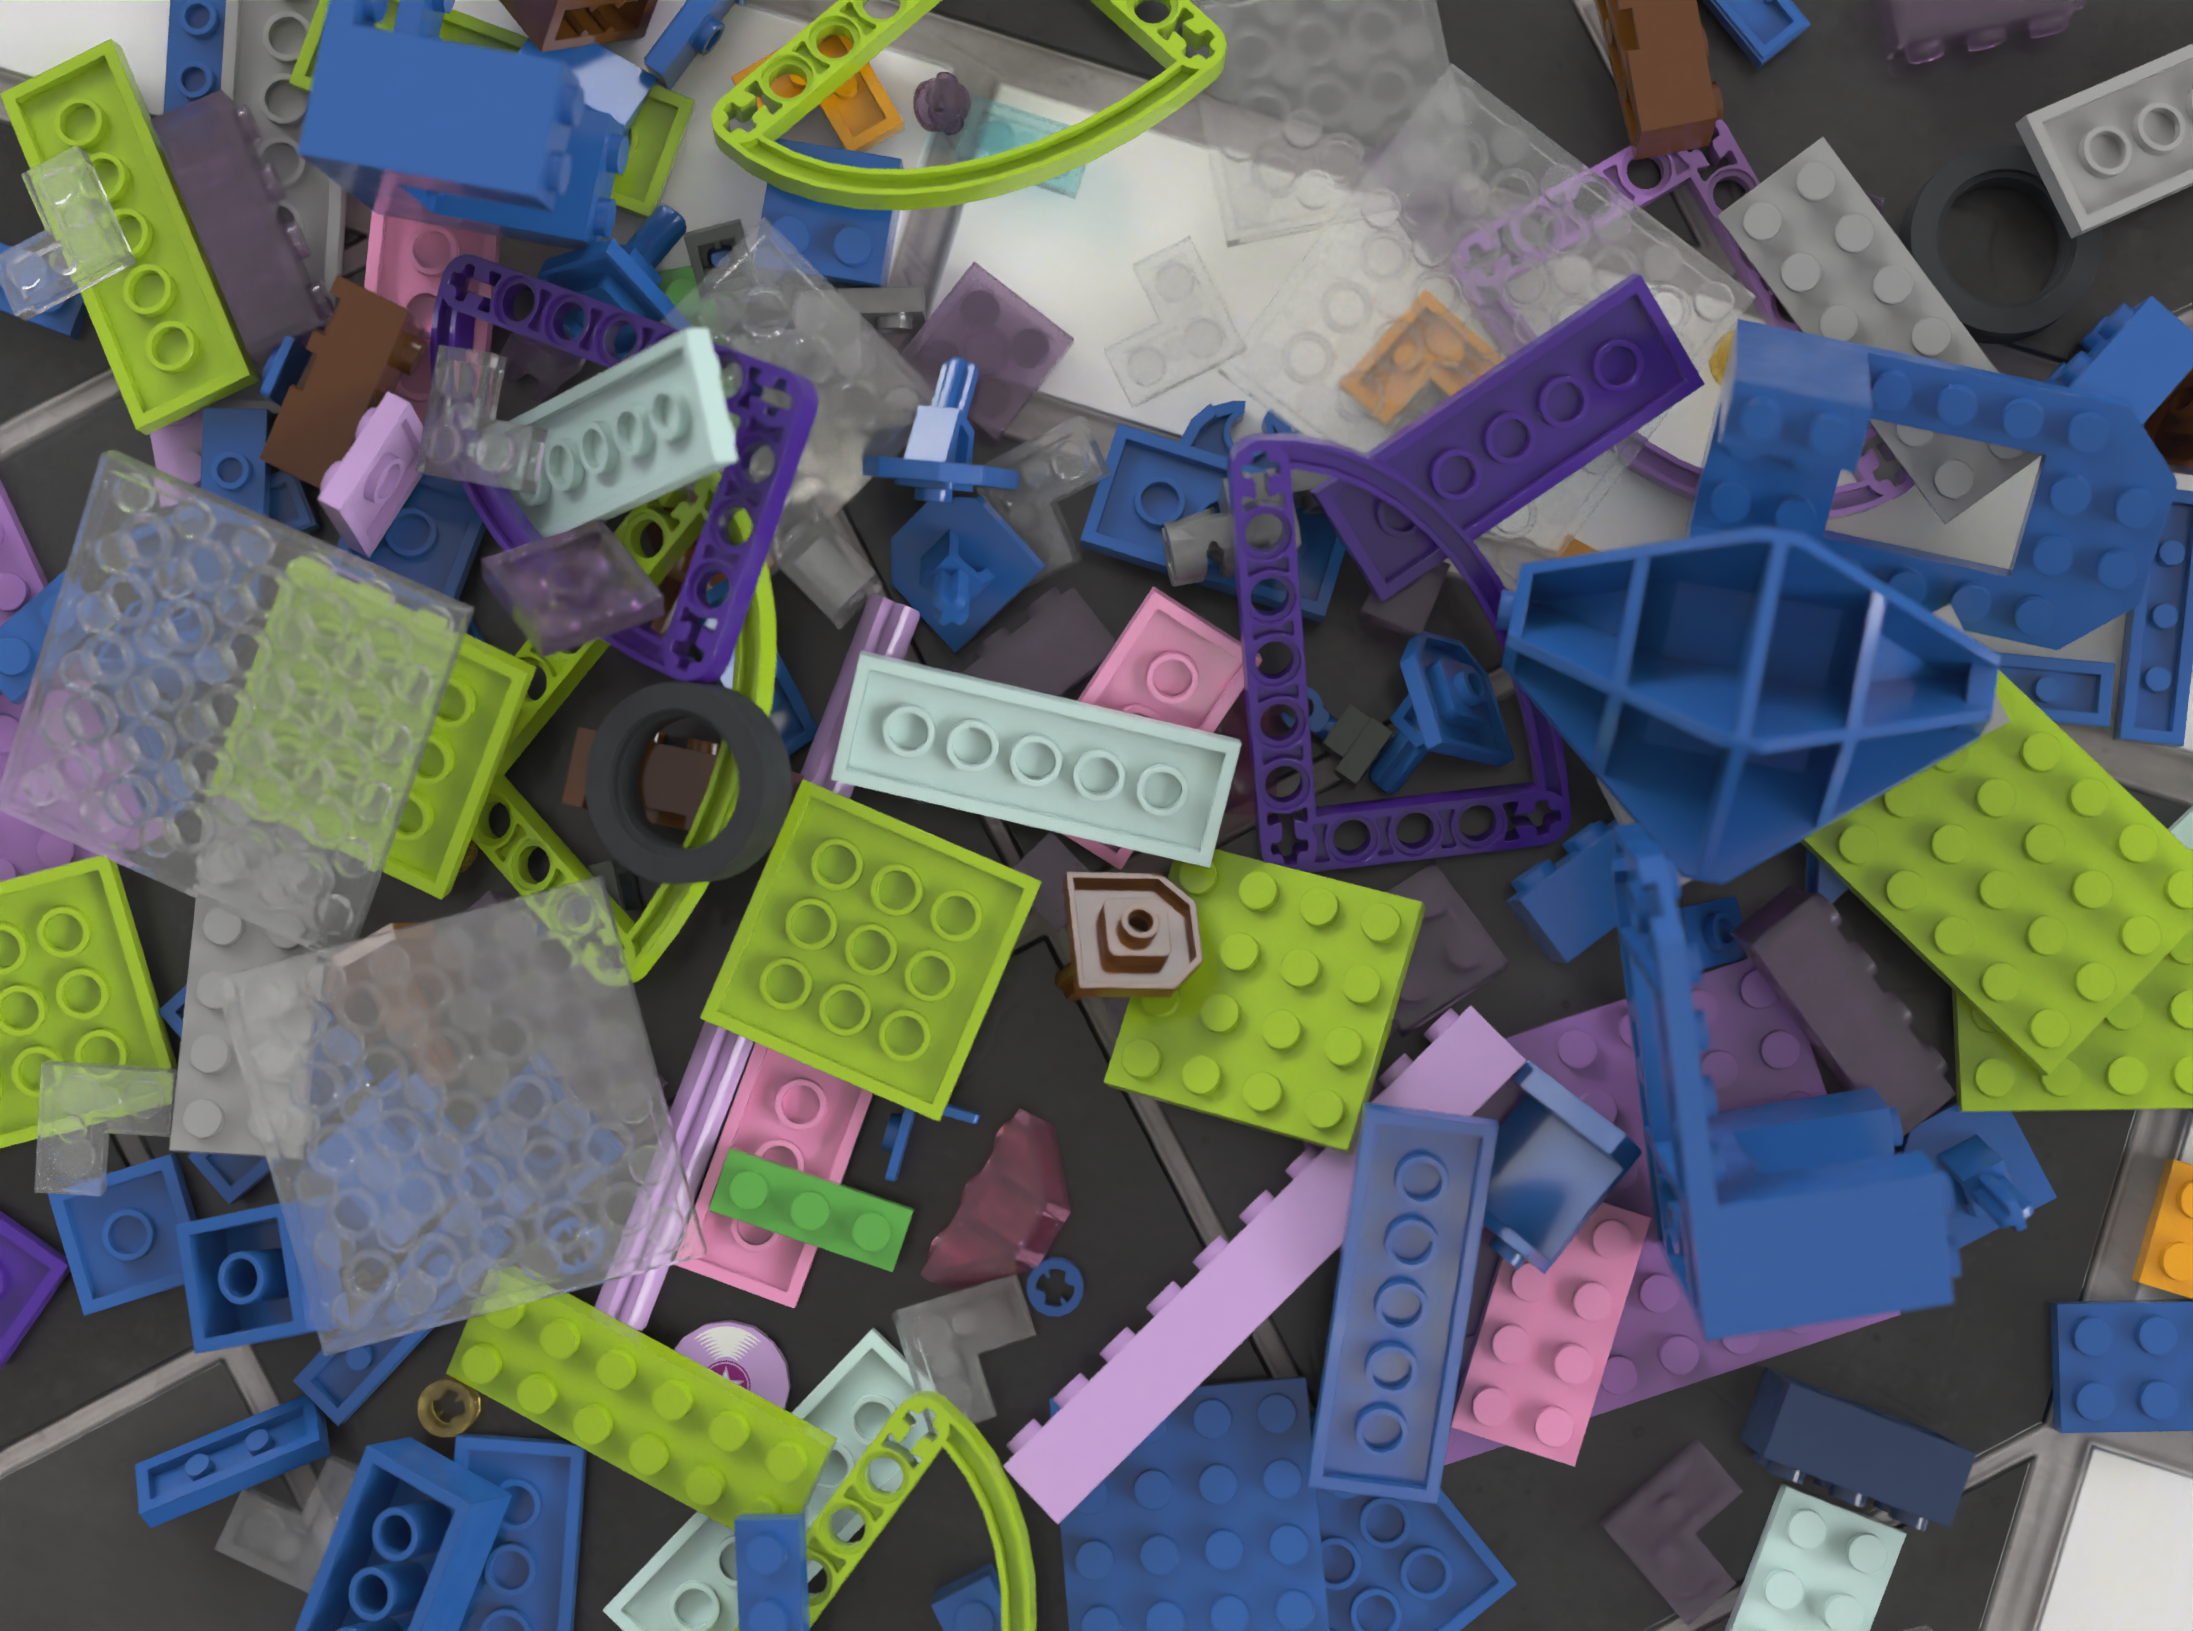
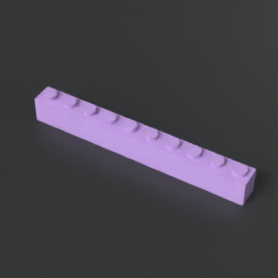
[1003,1005,1526,1524]

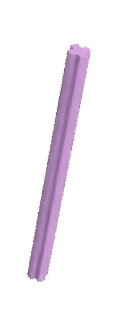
[595,593,921,1331]

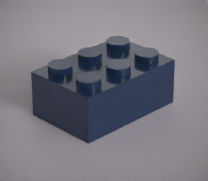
[1739,1367,1977,1531]

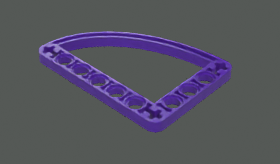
[430,254,819,684]
[1227,433,1571,873]

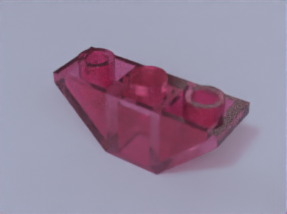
[920,1108,1071,1290]

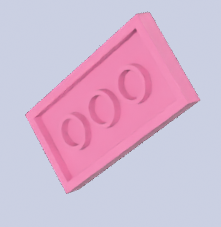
[364,210,502,444]
[1063,586,1262,870]
[674,1042,874,1308]
[1450,1202,1651,1467]

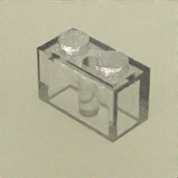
[775,517,884,630]

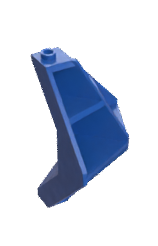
[1495,527,2000,885]

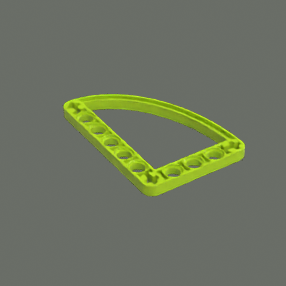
[711,0,1227,211]
[471,470,777,986]
[734,1390,1037,1631]

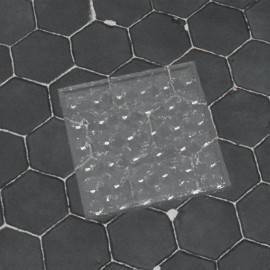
[1218,63,1757,592]
[0,450,474,959]
[215,875,707,1356]

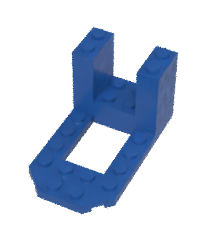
[298,0,629,250]
[1683,319,2177,650]
[1611,822,1961,1341]

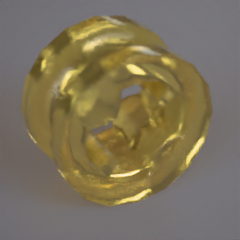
[417,1376,480,1438]

